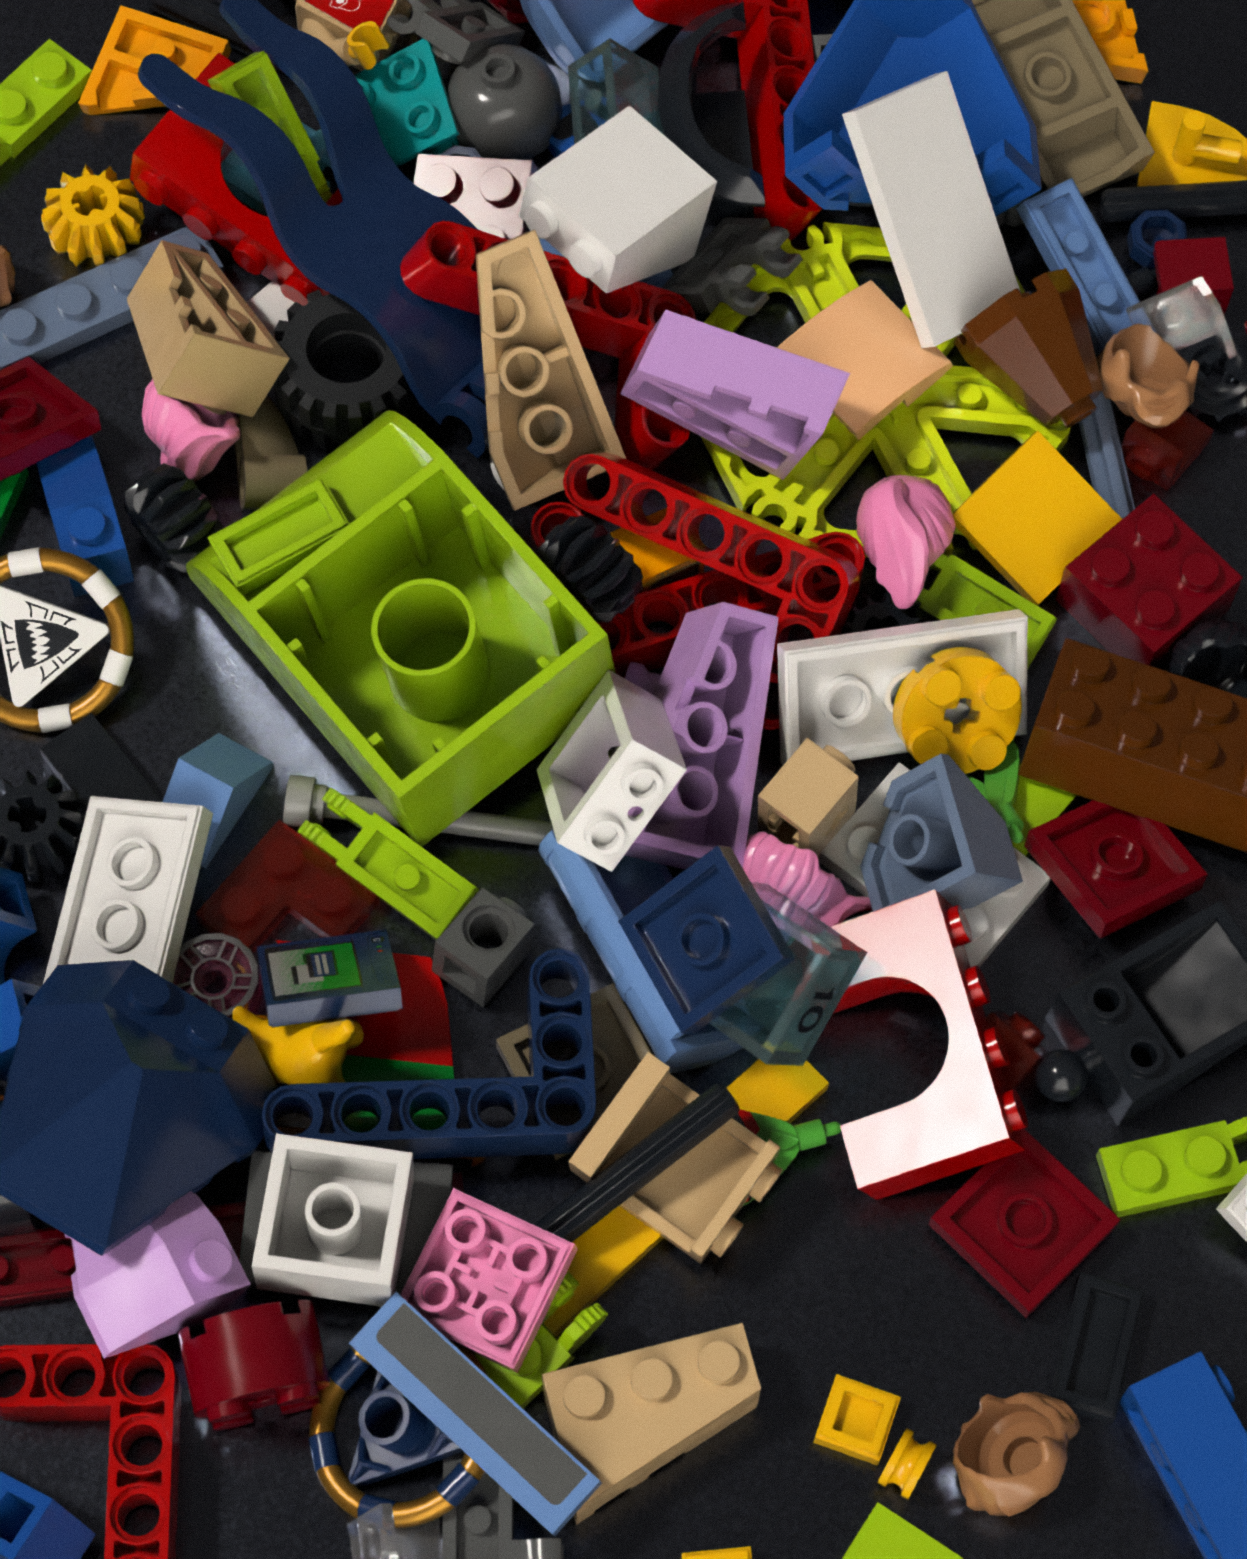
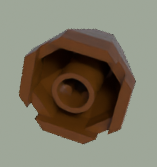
[954,268,1103,428]

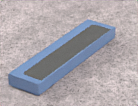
[349,1292,602,1536]

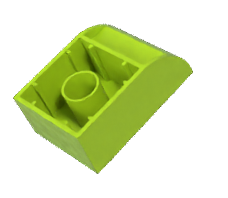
[186,410,616,847]

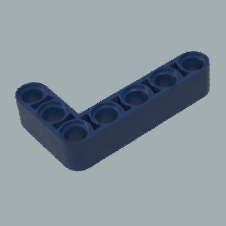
[262,948,596,1159]

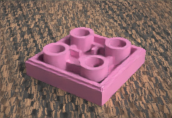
[400,1188,578,1373]

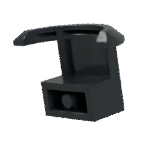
[657,1,765,226]

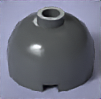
[446,43,563,160]

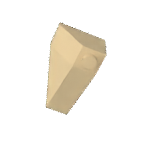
[476,230,626,511]

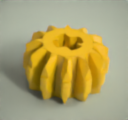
[41,164,145,267]

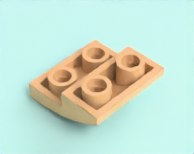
[776,280,953,440]

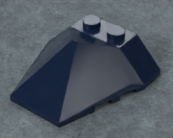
[0,960,278,1256]

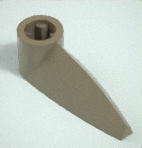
[234,394,307,510]

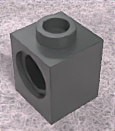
[432,887,535,1008]

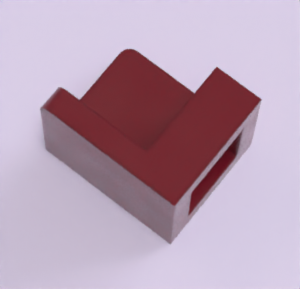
[1152,237,1234,323]

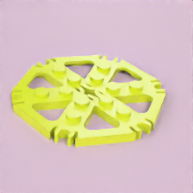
[700,222,1070,558]

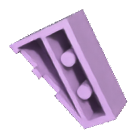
[620,310,850,480]

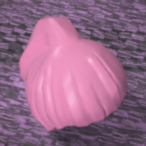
[142,379,241,482]
[856,475,956,609]
[743,831,872,950]

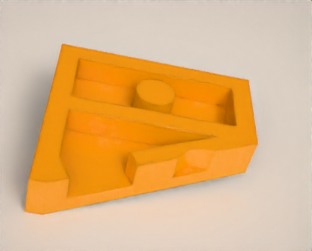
[78,5,232,115]

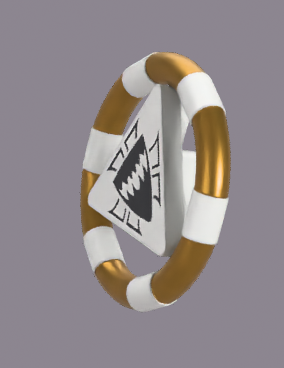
[0,547,134,733]

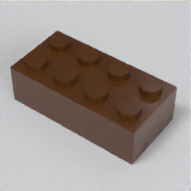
[1018,637,1247,852]

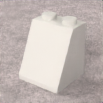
[519,105,717,294]

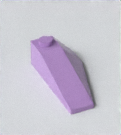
[65,1191,251,1359]

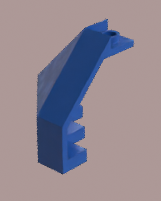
[784,0,1041,216]

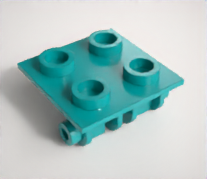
[354,39,460,167]

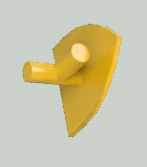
[1137,101,1247,187]

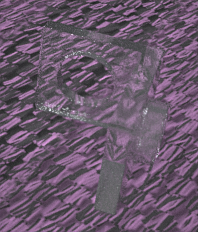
[1126,276,1238,359]
[348,1503,442,1559]

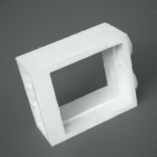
[537,670,687,872]

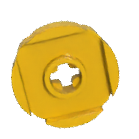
[893,647,1022,774]

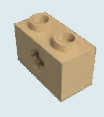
[758,738,859,861]

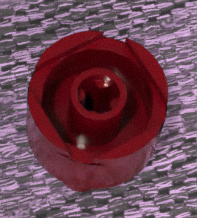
[177,1300,331,1430]

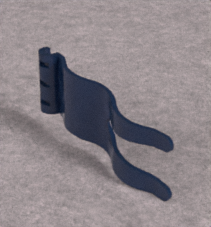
[138,0,489,459]

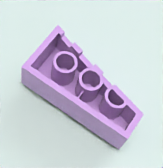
[624,602,779,870]

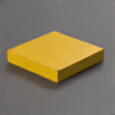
[953,431,1122,605]

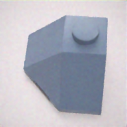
[860,753,1023,911]

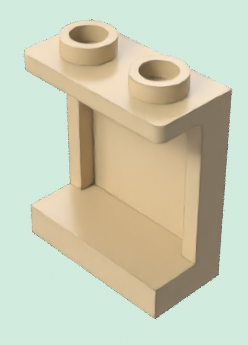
[568,1052,783,1264]

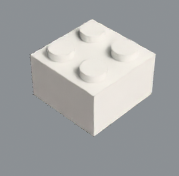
[252,1133,415,1307]

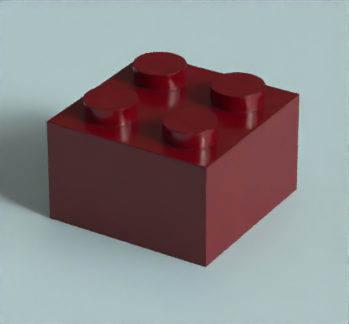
[1055,493,1243,669]

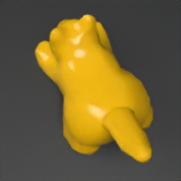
[232,1006,364,1085]

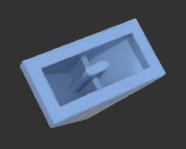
[162,733,274,869]

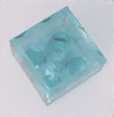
[709,882,868,1066]

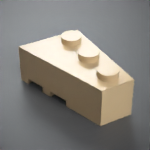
[127,240,290,417]
[542,1323,761,1525]

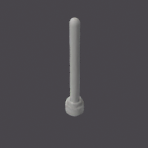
[283,774,553,846]

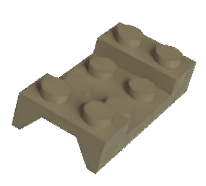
[972,0,1155,197]

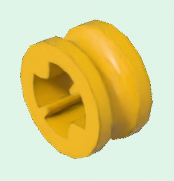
[878,1428,937,1500]

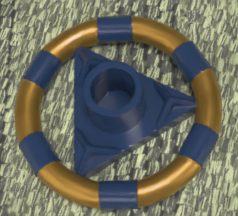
[308,1340,488,1529]

